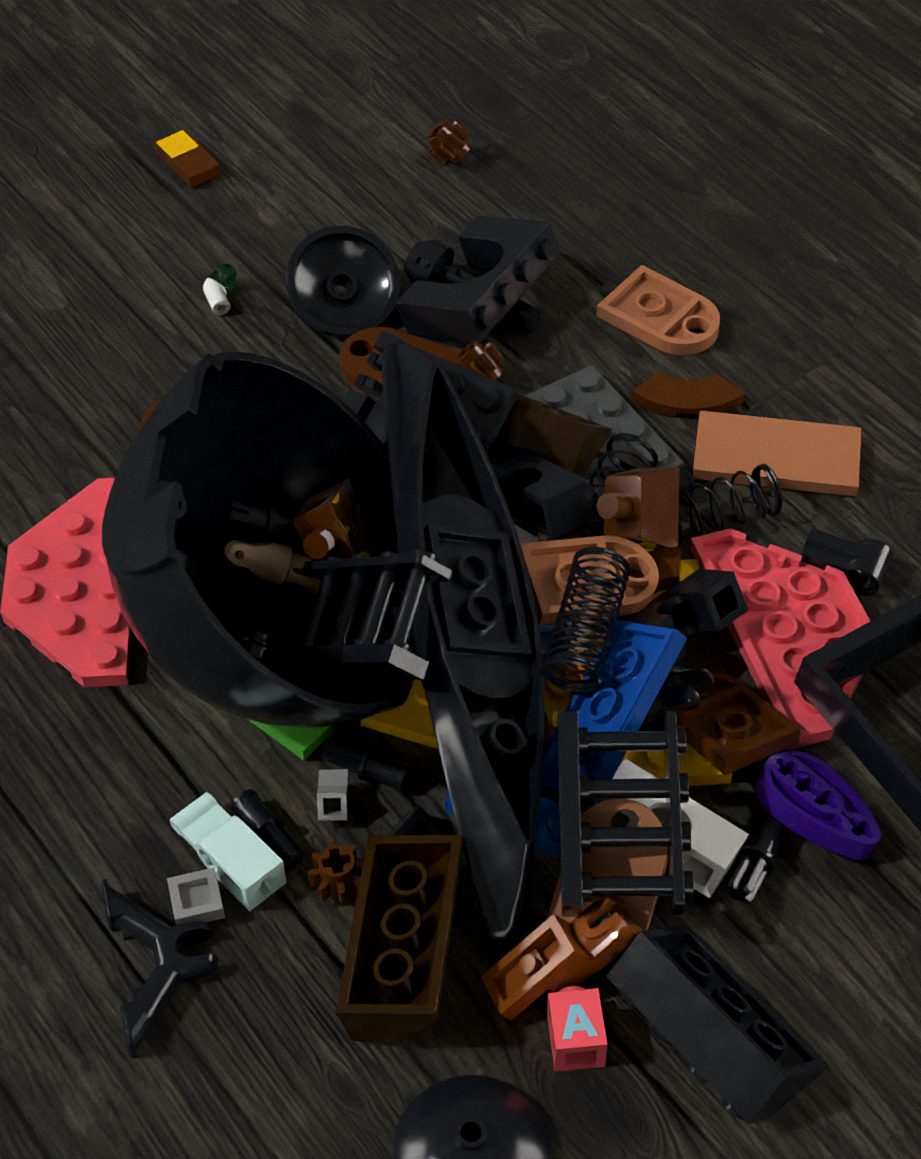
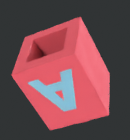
[547,986,608,1072]

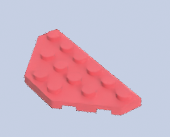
[0,478,132,687]
[690,528,870,750]

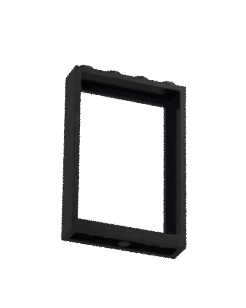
[794,595,921,832]

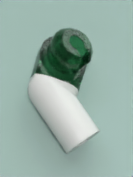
[203,263,237,316]

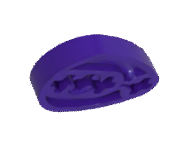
[756,750,881,860]

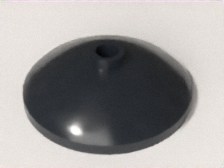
[286,226,401,338]
[393,1075,550,1159]

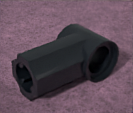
[801,529,893,596]

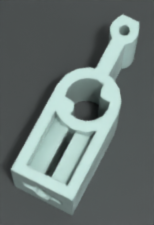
[170,792,287,912]

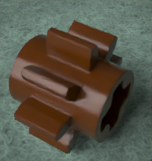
[427,120,471,166]
[455,340,504,380]
[307,842,364,905]

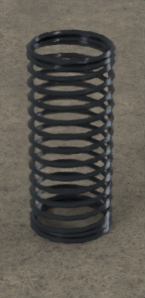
[542,547,631,693]

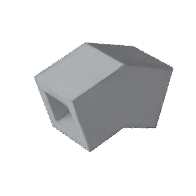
[317,769,350,821]

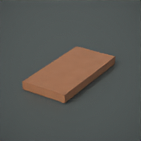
[692,411,861,497]

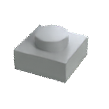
[167,867,225,926]

